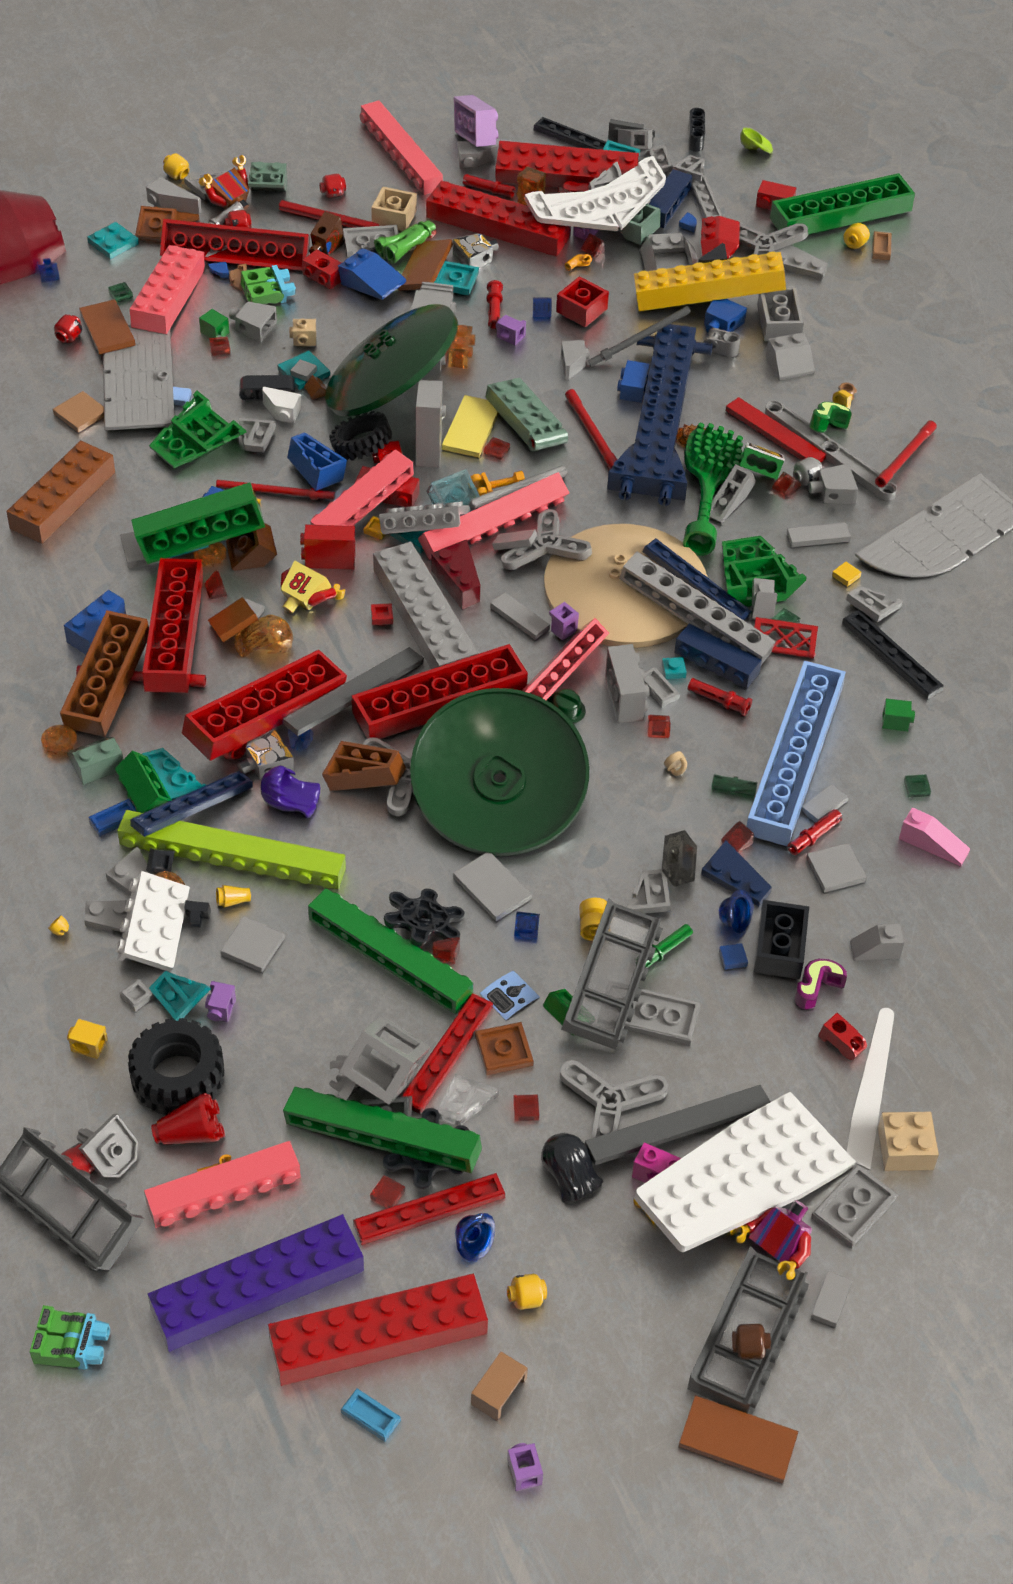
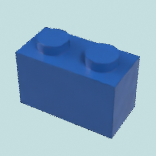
[617,360,650,403]

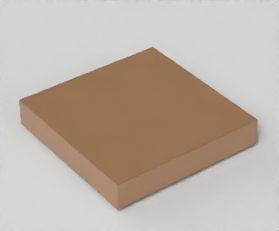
[53,391,104,433]

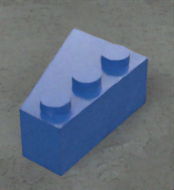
[287,432,347,491]
[64,590,126,655]

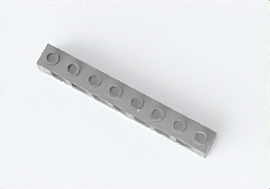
[619,552,776,665]

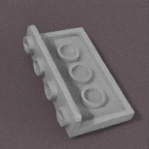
[379,501,470,534]

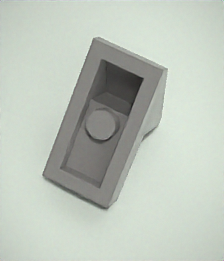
[751,578,777,620]

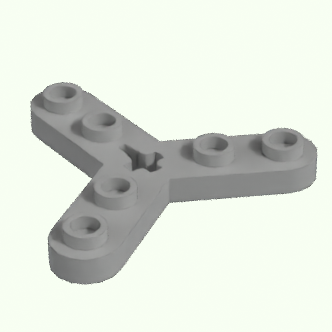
[739,223,808,255]
[501,509,592,570]
[363,738,413,816]
[560,1060,668,1139]

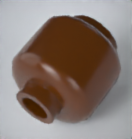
[732,1323,771,1360]

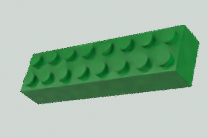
[770,173,915,234]

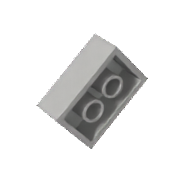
[757,287,804,341]
[605,644,649,723]

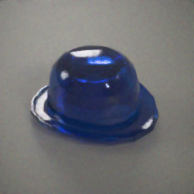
[718,890,754,934]
[455,1213,495,1261]

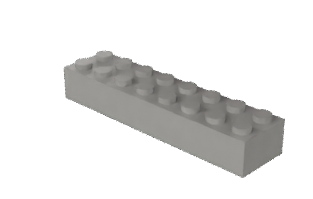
[373,542,479,669]

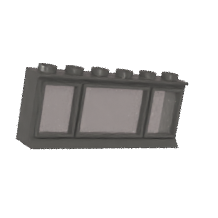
[561,898,663,1050]
[0,1127,145,1271]
[687,1246,809,1413]

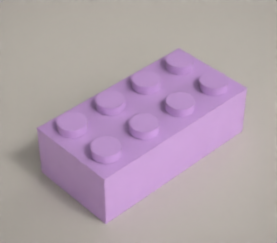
[454,95,498,147]

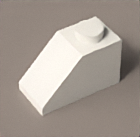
[262,387,301,424]

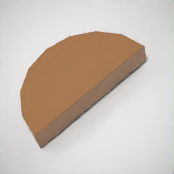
[229,264,247,291]

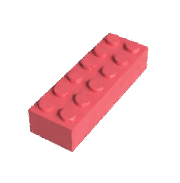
[129,245,205,334]

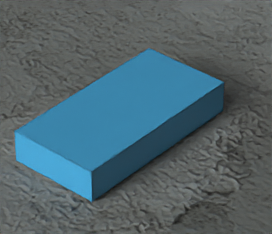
[341,1388,401,1442]

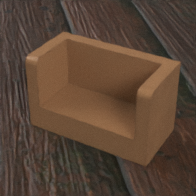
[471,1352,528,1421]

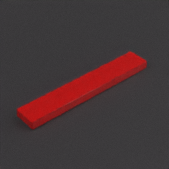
[725,397,827,462]
[402,993,493,1114]
[353,1173,505,1245]

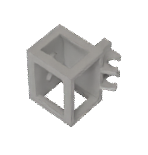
[329,1016,430,1104]

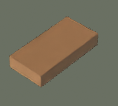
[872,231,892,260]

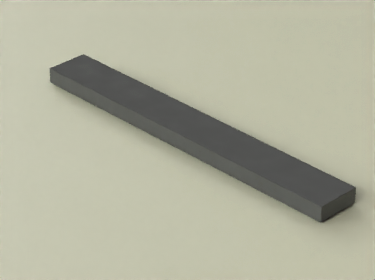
[283,647,424,736]
[584,1084,771,1166]

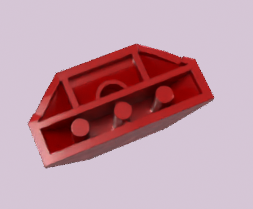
[701,216,740,259]

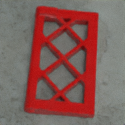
[754,617,818,659]

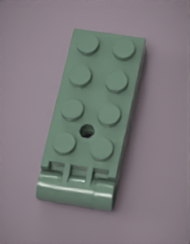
[485,378,568,451]

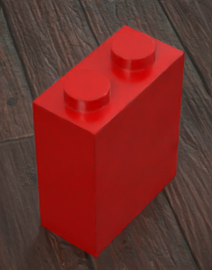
[300,524,356,570]

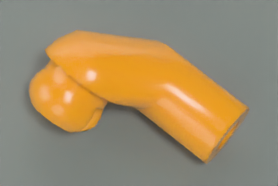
[564,254,592,271]

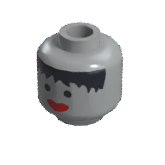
[793,457,823,486]

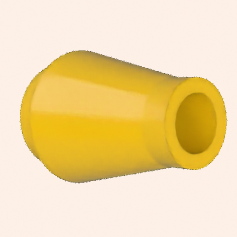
[216,885,251,908]

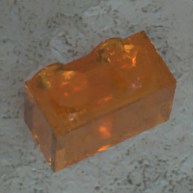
[516,166,546,206]
[448,325,476,368]

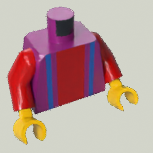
[730,1200,812,1280]

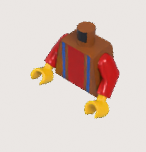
[198,155,249,211]

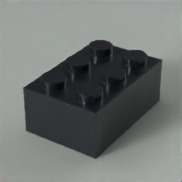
[753,900,810,979]

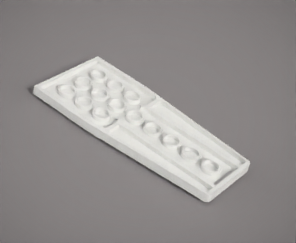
[634,1092,856,1252]

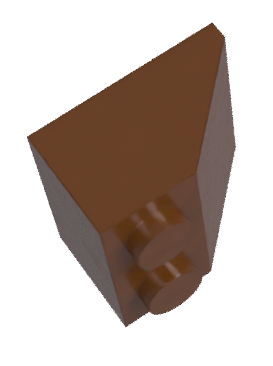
[226,523,277,571]

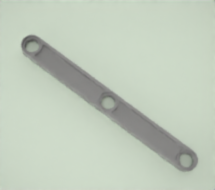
[765,401,897,501]

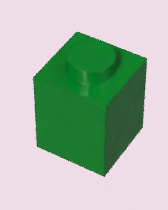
[199,309,230,342]
[882,698,915,732]

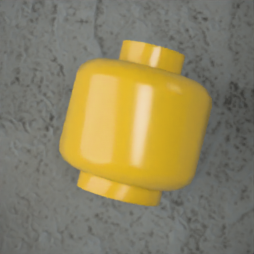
[163,153,190,180]
[843,223,870,249]
[507,1273,547,1310]

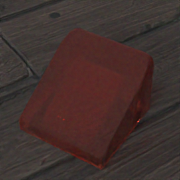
[772,471,802,498]
[648,715,671,738]
[721,821,754,853]
[433,937,460,964]

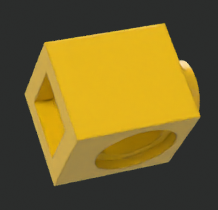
[67,1018,108,1059]

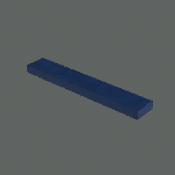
[642,538,752,621]
[130,771,253,837]

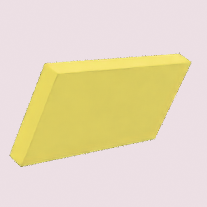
[442,395,499,458]

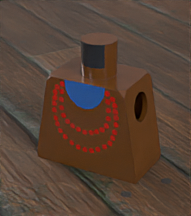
[309,211,344,256]

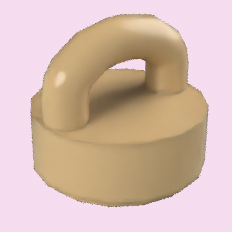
[664,751,687,776]

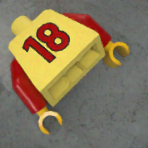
[281,561,345,614]

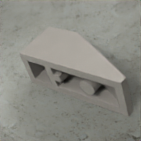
[457,139,510,169]
[146,177,202,214]
[710,464,756,524]

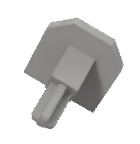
[77,1114,138,1177]

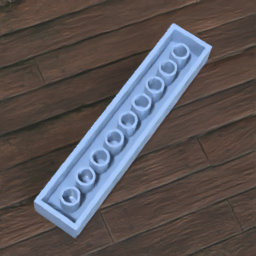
[745,660,846,846]

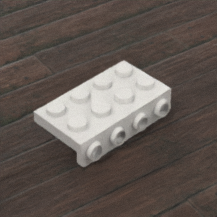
[115,871,190,972]

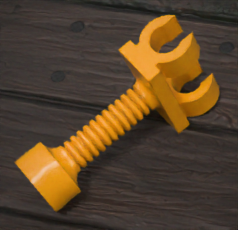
[470,470,525,497]

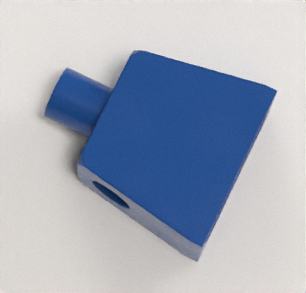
[704,299,747,334]

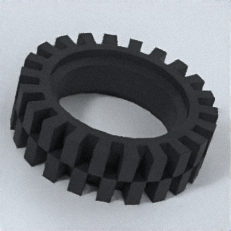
[329,411,393,461]

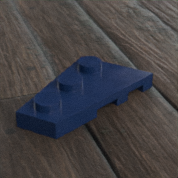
[701,841,772,907]

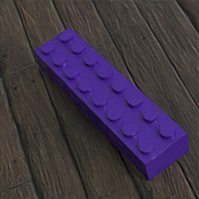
[147,1214,364,1352]

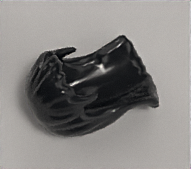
[541,1133,604,1203]

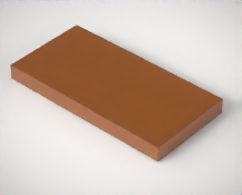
[398,239,453,291]
[79,299,136,354]
[678,1395,799,1484]

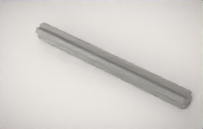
[469,465,567,511]

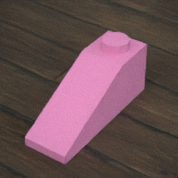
[899,807,970,867]

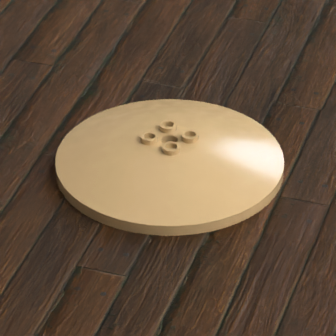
[544,524,708,648]

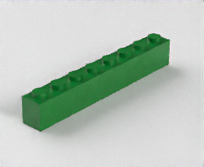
[308,888,473,1015]
[283,1087,482,1174]

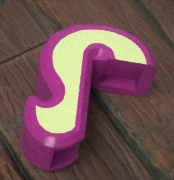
[795,958,847,1010]

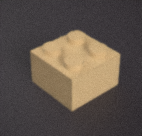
[371,187,417,231]
[878,1112,939,1171]

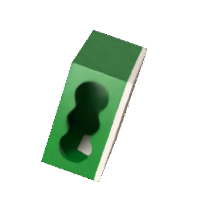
[739,442,785,480]

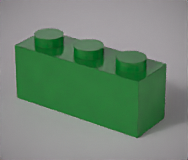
[115,750,172,813]

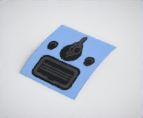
[480,970,540,1020]

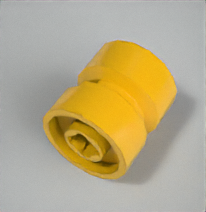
[579,898,610,941]

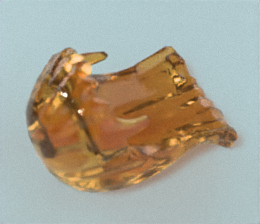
[234,614,293,657]

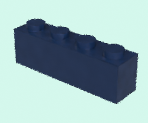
[649,169,693,228]
[674,623,762,689]

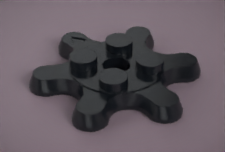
[383,888,465,947]
[382,1108,469,1190]

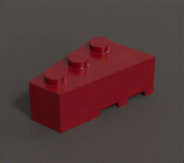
[431,539,481,610]

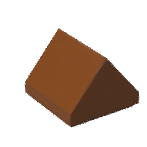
[304,375,326,400]

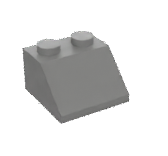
[766,333,815,380]

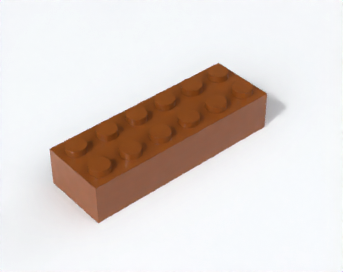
[6,440,115,544]
[60,610,149,737]

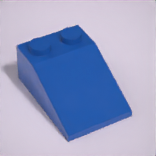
[338,248,406,300]

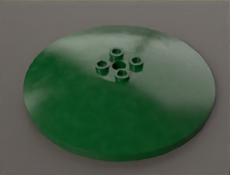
[325,304,458,416]
[410,688,590,856]

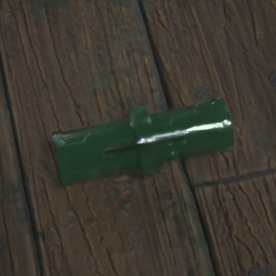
[711,774,758,796]

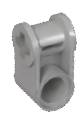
[703,328,740,357]

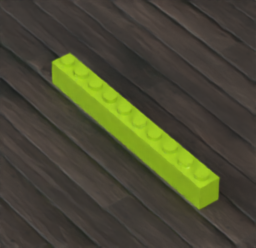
[117,810,346,890]

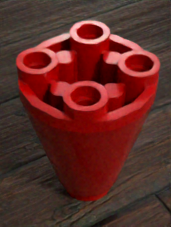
[151,1093,225,1144]

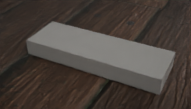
[787,522,851,547]
[490,592,550,640]

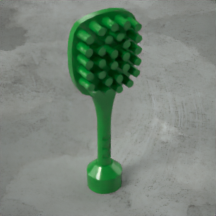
[683,422,743,556]

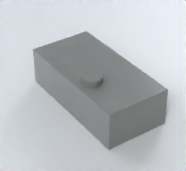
[416,380,446,468]

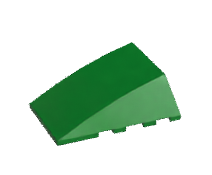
[149,390,247,469]
[722,536,807,607]

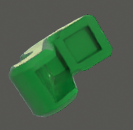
[809,402,852,433]

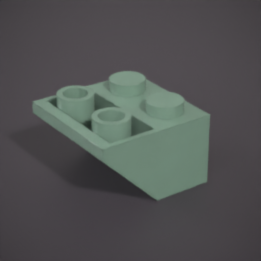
[248,162,288,192]

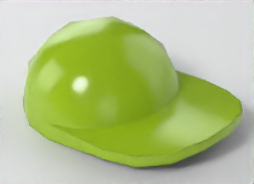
[740,128,773,154]

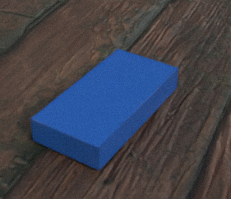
[88,799,136,837]

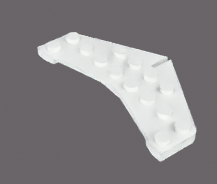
[524,156,666,231]

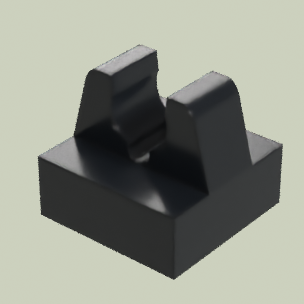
[146,848,175,874]
[184,900,211,928]

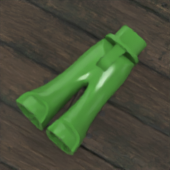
[374,220,436,265]

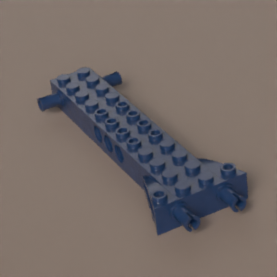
[607,324,713,506]

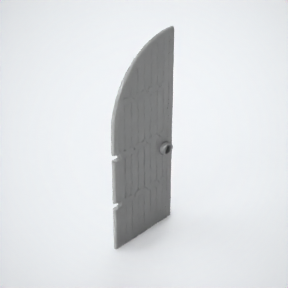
[103,324,175,430]
[855,473,1013,578]

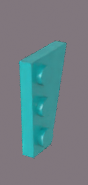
[142,748,206,800]

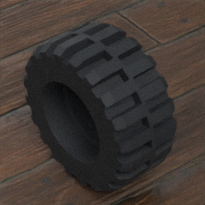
[128,1018,224,1114]

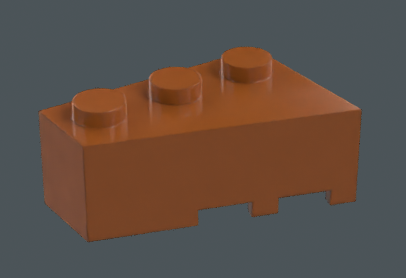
[322,741,406,791]

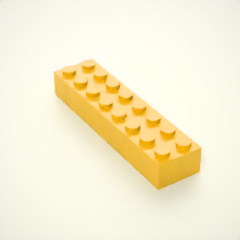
[634,251,786,311]

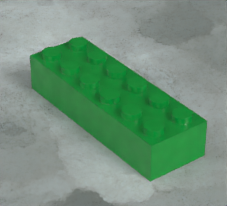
[131,482,265,564]

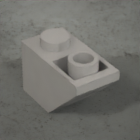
[618,129,652,149]

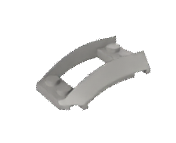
[640,233,698,271]

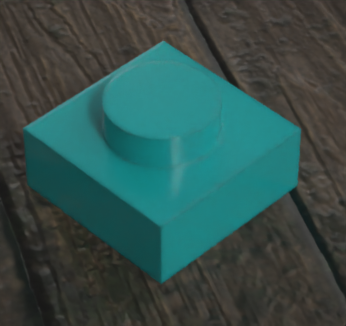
[662,657,687,680]

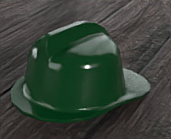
[546,689,586,723]

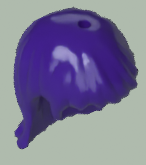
[261,765,321,819]

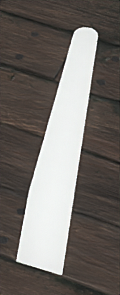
[846,1008,894,1169]

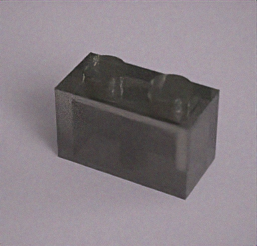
[662,830,697,887]

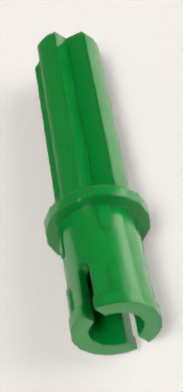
[635,924,693,968]

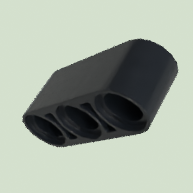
[688,108,705,152]
[239,375,295,401]

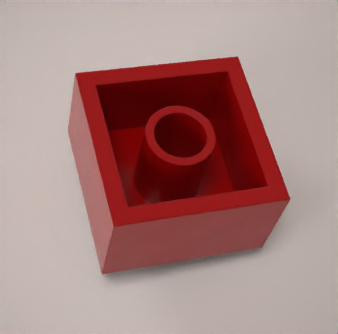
[556,276,609,327]

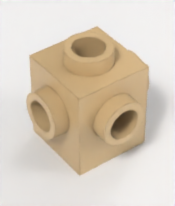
[289,318,316,346]

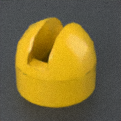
[48,915,69,936]

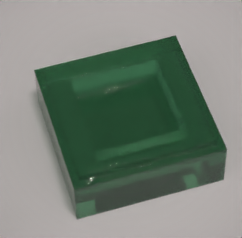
[108,282,133,302]
[772,608,801,634]
[904,774,931,798]

